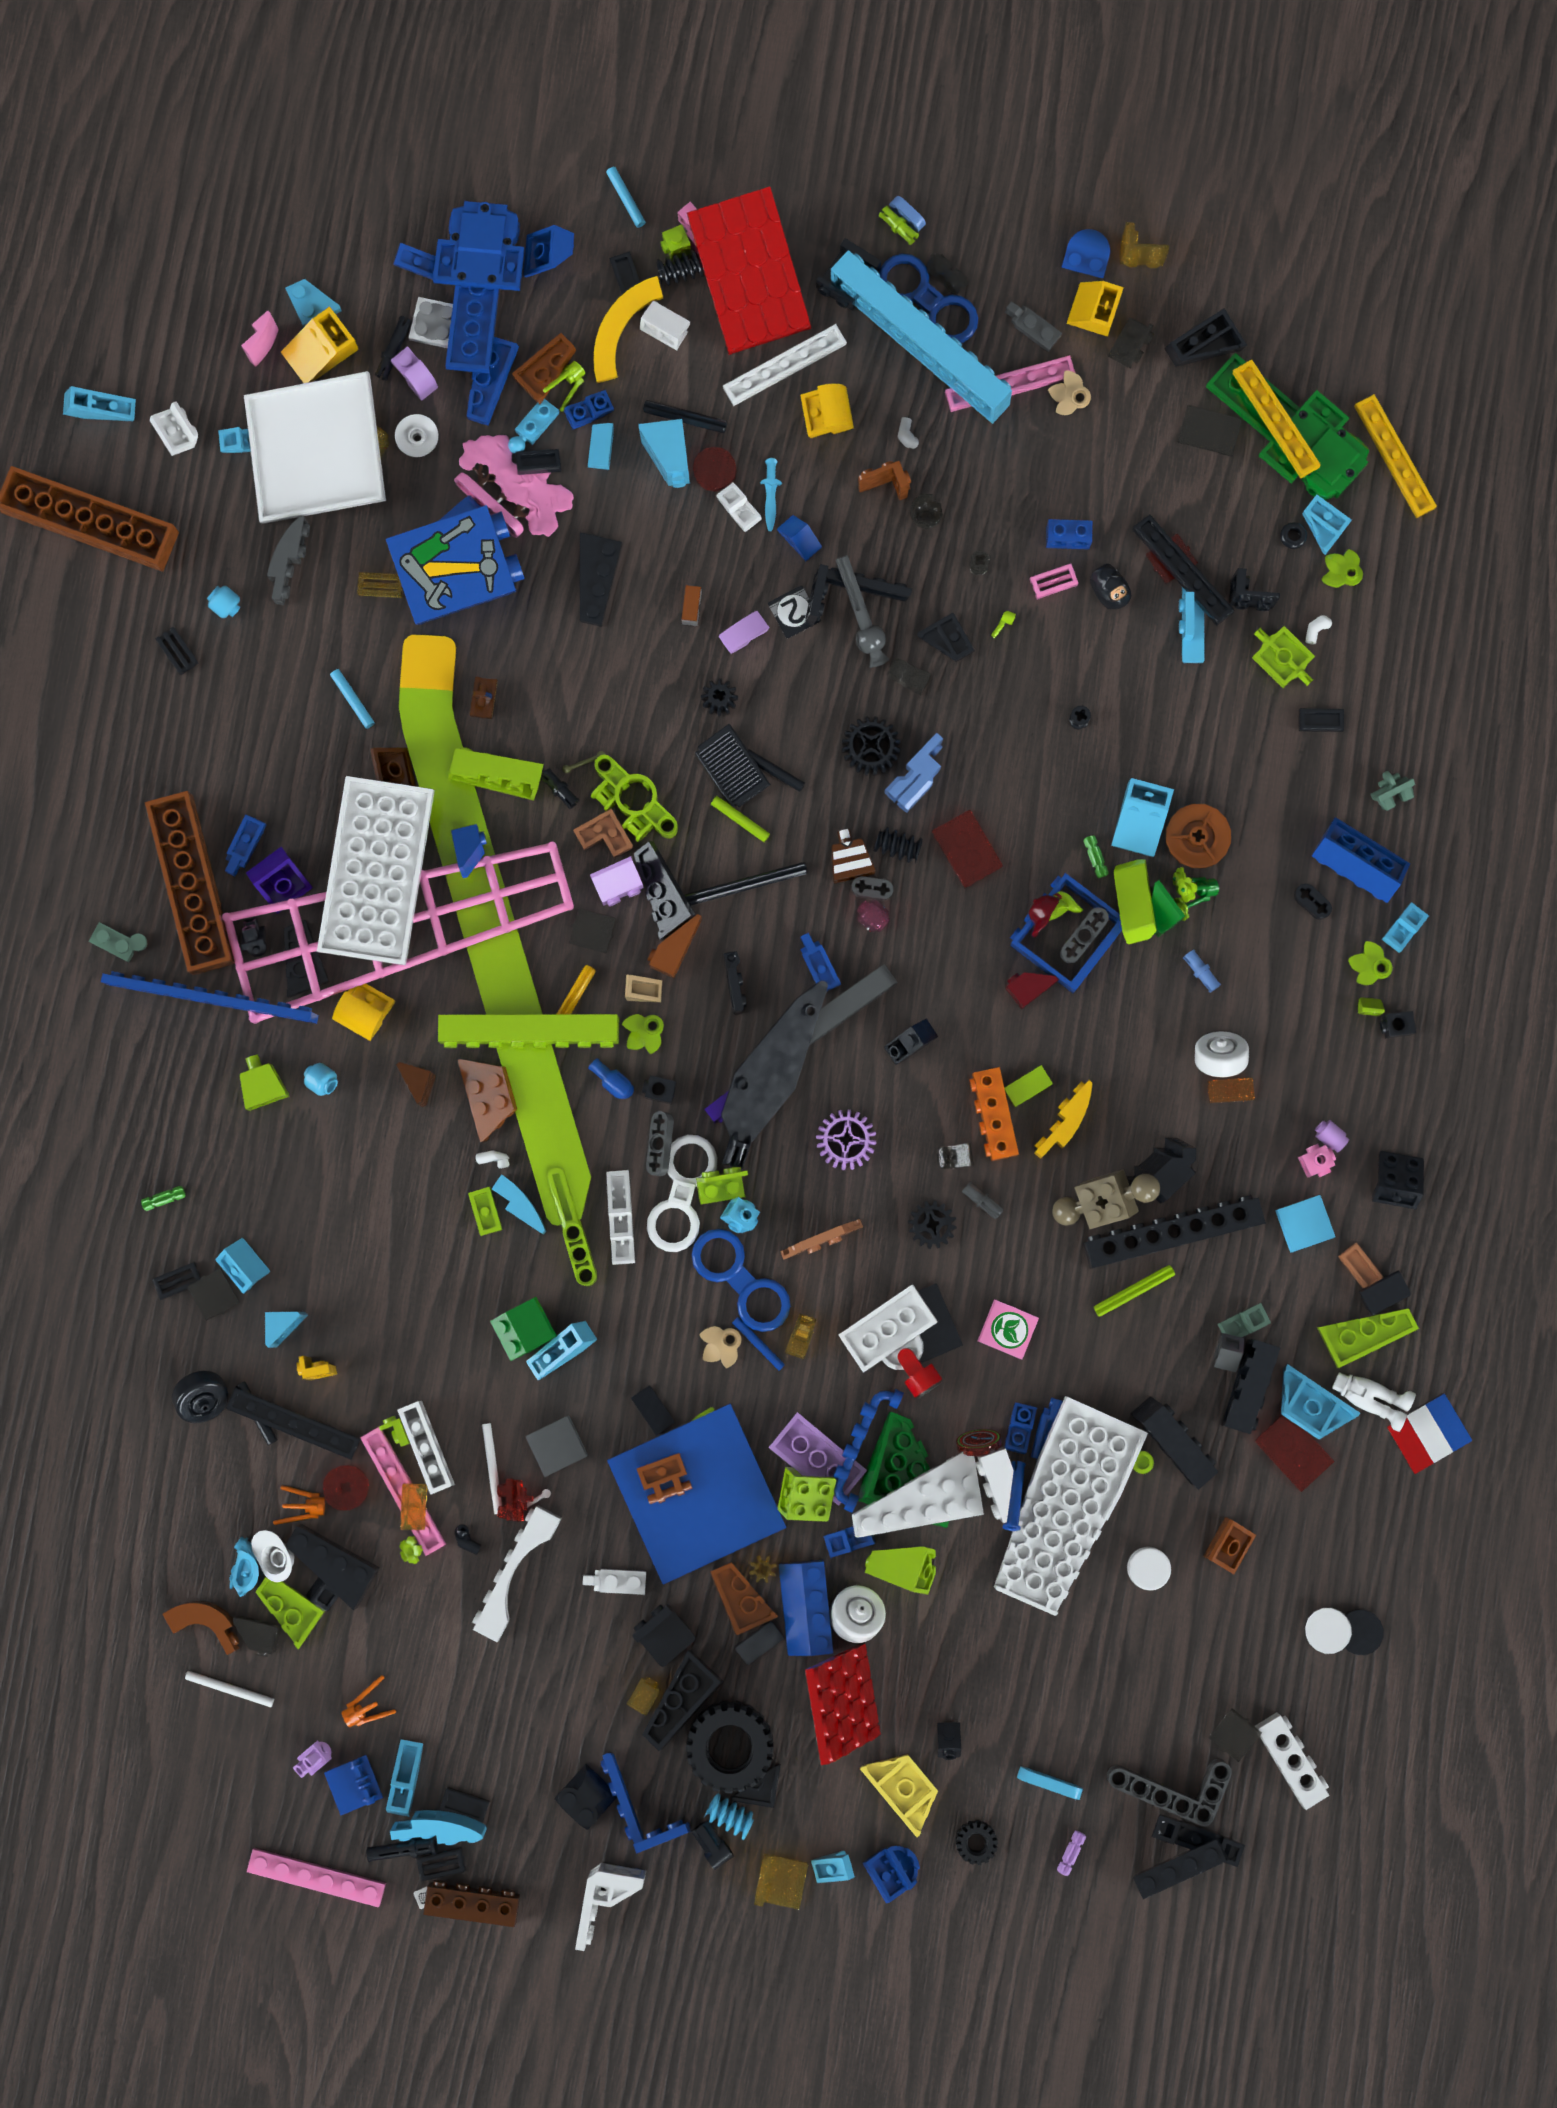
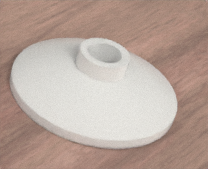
[395,414,438,457]

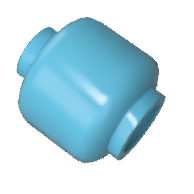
[207,586,241,618]
[304,1063,338,1096]

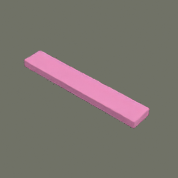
[945,355,1075,412]
[360,1427,446,1556]

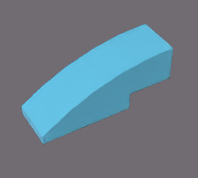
[492,1174,546,1234]
[386,1739,423,1817]

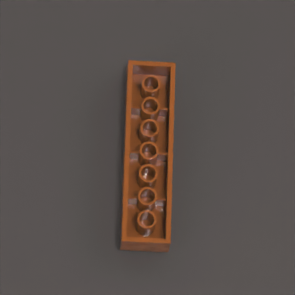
[0,466,179,572]
[145,791,235,975]

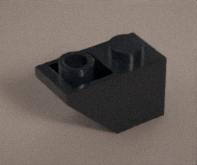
[884,1018,938,1065]

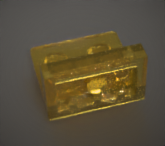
[1120,222,1169,268]
[754,1853,808,1909]

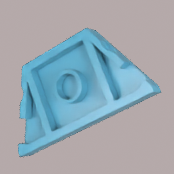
[1281,1364,1360,1439]

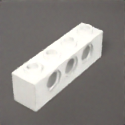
[398,1401,455,1495]
[1254,1712,1329,1810]

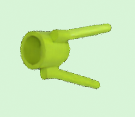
[543,361,586,412]

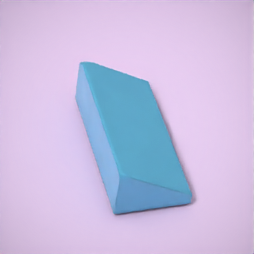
[588,423,614,470]

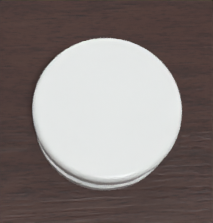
[1127,1547,1171,1590]

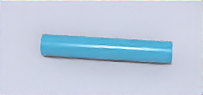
[606,167,646,228]
[330,669,375,729]

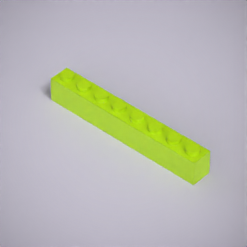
[438,1014,619,1048]

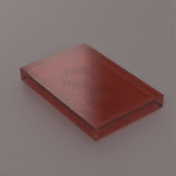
[932,810,1003,889]
[1254,1415,1335,1492]

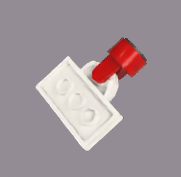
[839,1285,943,1399]

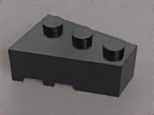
[1164,308,1247,367]

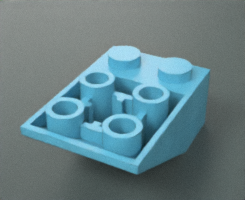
[1111,778,1174,857]

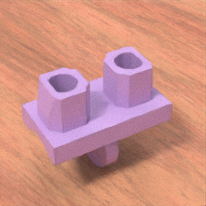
[293,1740,332,1778]

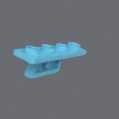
[1179,587,1204,663]

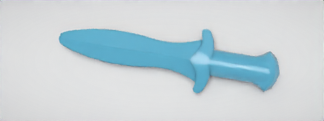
[760,458,782,531]

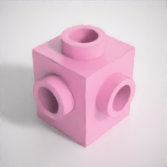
[1298,1144,1336,1178]

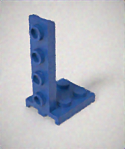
[601,1753,692,1854]

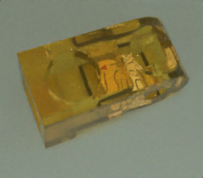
[785,1313,817,1360]

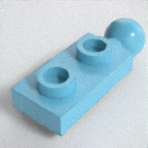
[508,399,559,454]

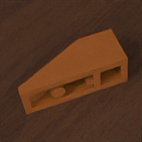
[648,914,702,978]

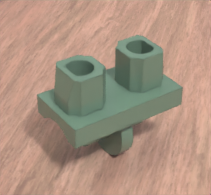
[1370,771,1416,811]

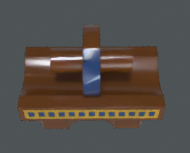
[470,677,498,719]

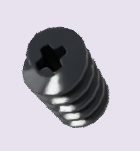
[656,250,704,286]
[873,827,923,864]

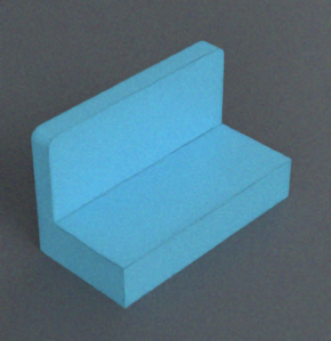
[215,1238,270,1294]

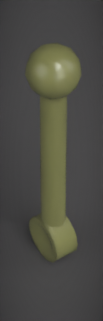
[562,751,606,773]

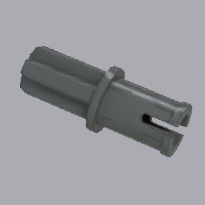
[962,1181,1003,1219]

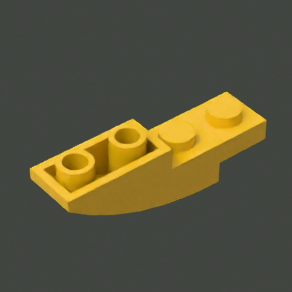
[1034,1080,1092,1159]

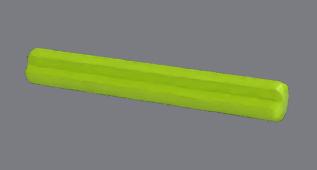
[1094,1265,1175,1316]

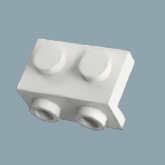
[150,402,198,456]

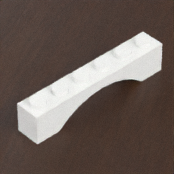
[472,1505,562,1642]

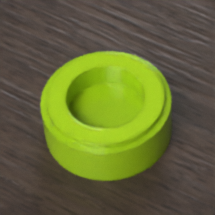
[1133,1451,1154,1474]

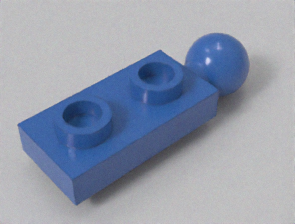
[393,243,436,280]

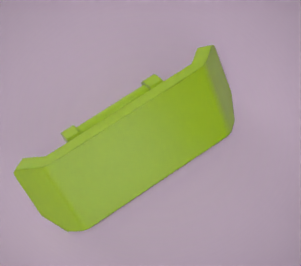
[1114,859,1157,944]

